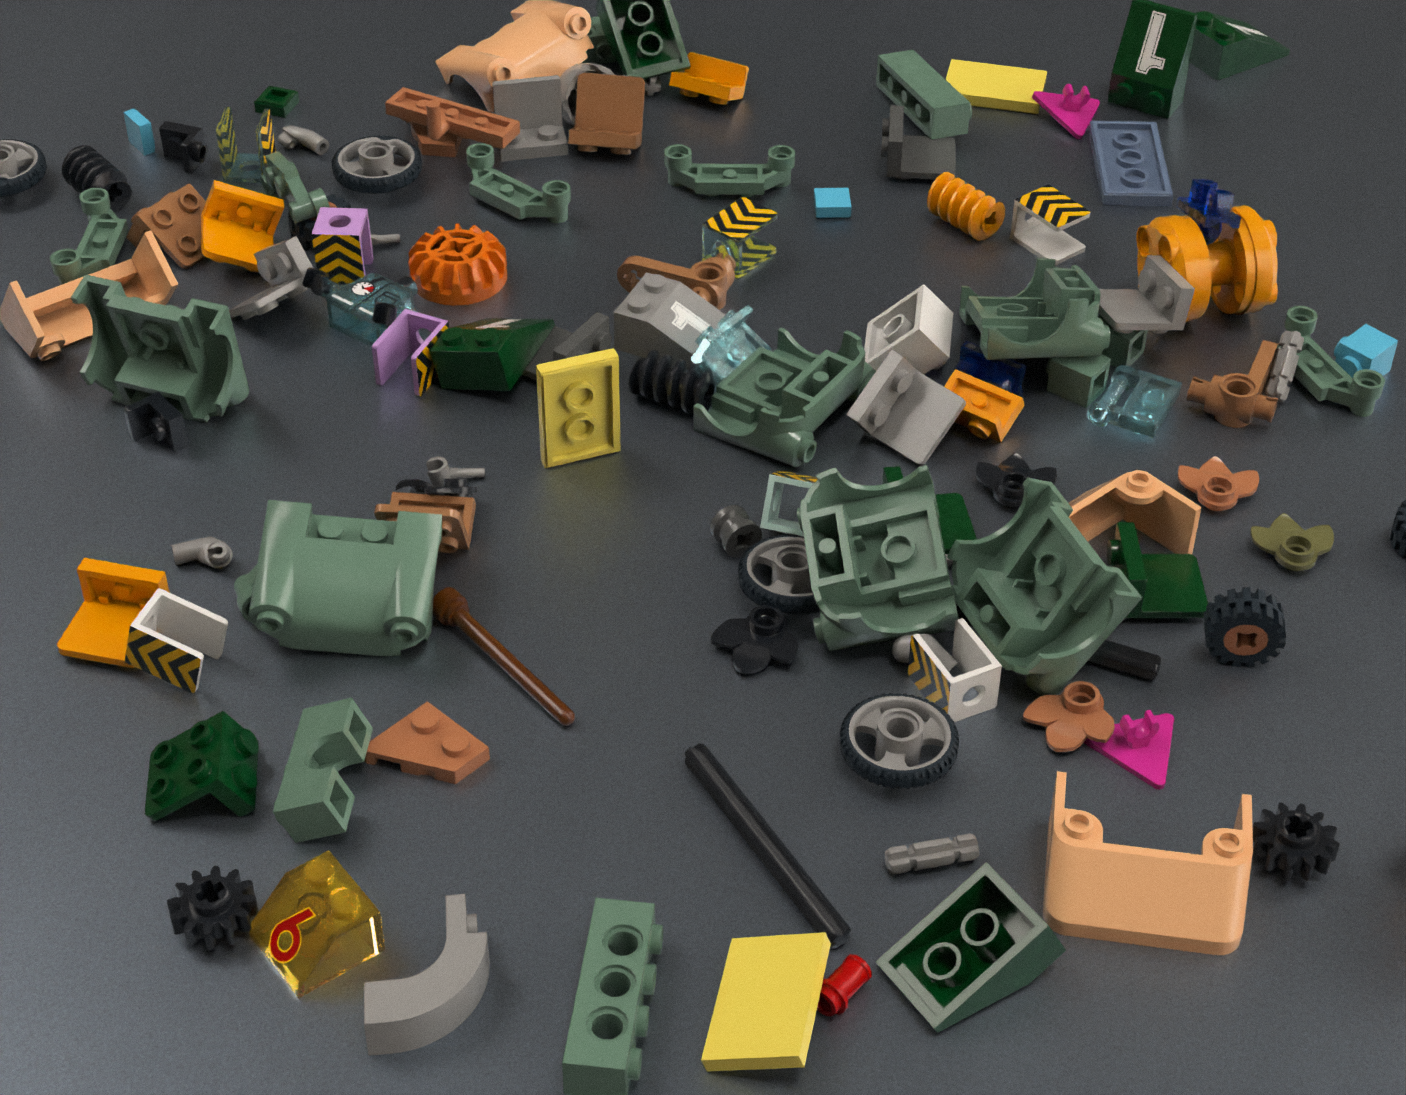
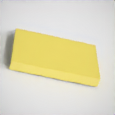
[945,59,1047,114]
[536,348,621,468]
[701,932,831,1072]

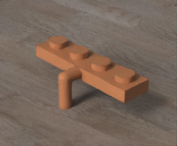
[385,87,520,149]

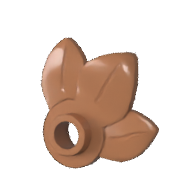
[1177,456,1259,511]
[1023,681,1115,752]

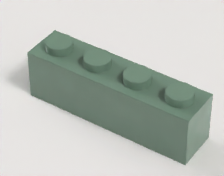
[876,50,972,140]

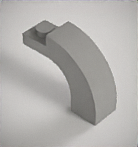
[364,894,490,1056]

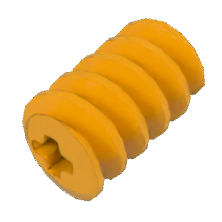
[927,172,1005,241]

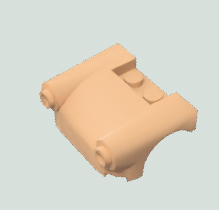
[435,0,594,112]

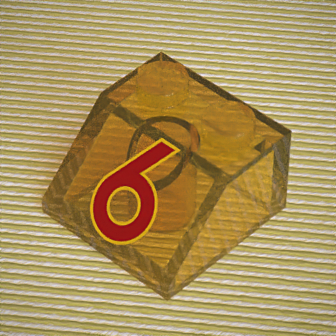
[249,850,385,999]

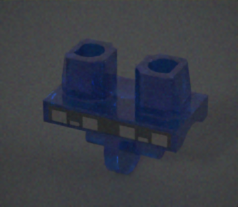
[1176,179,1241,245]
[954,341,1027,397]

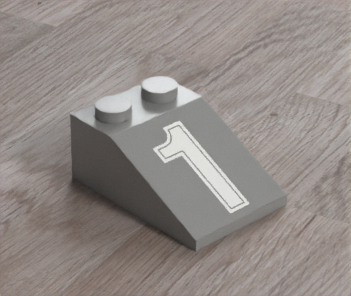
[614,272,748,378]

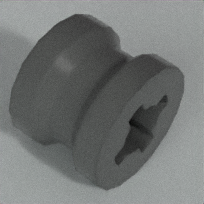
[710,505,762,558]

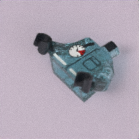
[302,267,418,347]

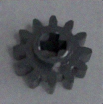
[1252,802,1340,881]
[167,866,259,950]

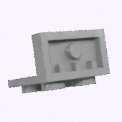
[492,75,568,162]
[229,236,313,320]
[1098,255,1195,334]
[846,349,966,466]

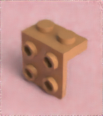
[568,73,645,154]
[127,183,206,269]
[374,492,476,553]

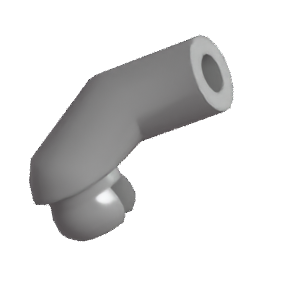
[278,125,329,155]
[171,536,233,569]
[892,634,958,672]

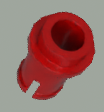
[817,954,872,1017]

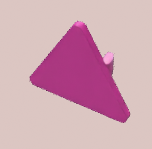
[1032,84,1100,139]
[1084,710,1174,790]

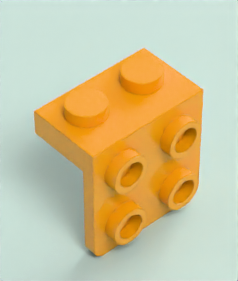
[201,180,284,272]
[57,558,170,668]

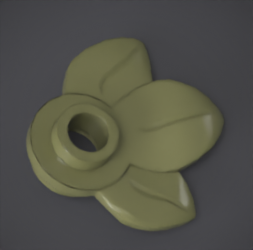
[1250,513,1334,571]

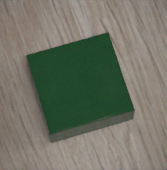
[254,86,300,118]

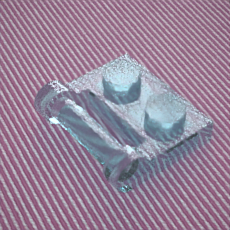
[1087,365,1182,438]

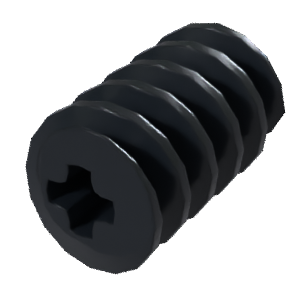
[62,145,132,212]
[628,350,715,414]

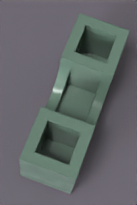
[1046,315,1148,408]
[273,697,373,843]

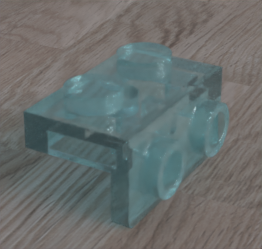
[690,305,772,385]

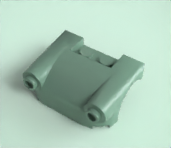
[959,258,1110,360]
[71,274,250,423]
[694,328,876,467]
[797,465,959,651]
[947,478,1142,695]
[248,500,442,656]

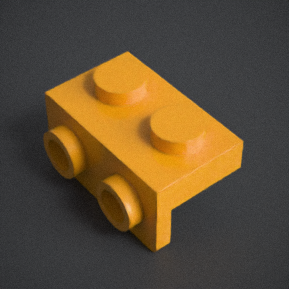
[669,52,749,105]
[944,369,1025,442]

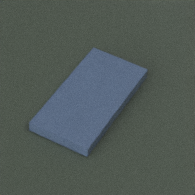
[1088,121,1173,207]

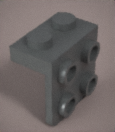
[881,105,956,181]
[521,312,612,381]

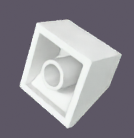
[864,284,953,374]

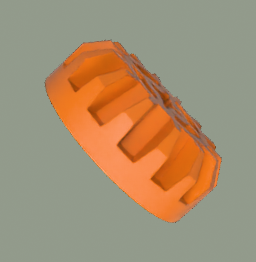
[408,223,508,306]

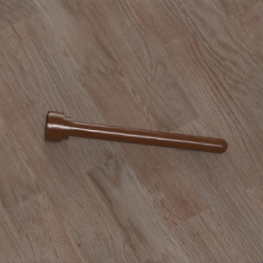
[432,587,575,726]

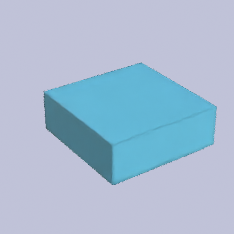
[123,108,155,156]
[814,188,852,218]

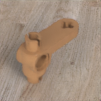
[617,253,736,310]
[1187,340,1279,428]

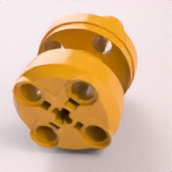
[1136,205,1278,323]

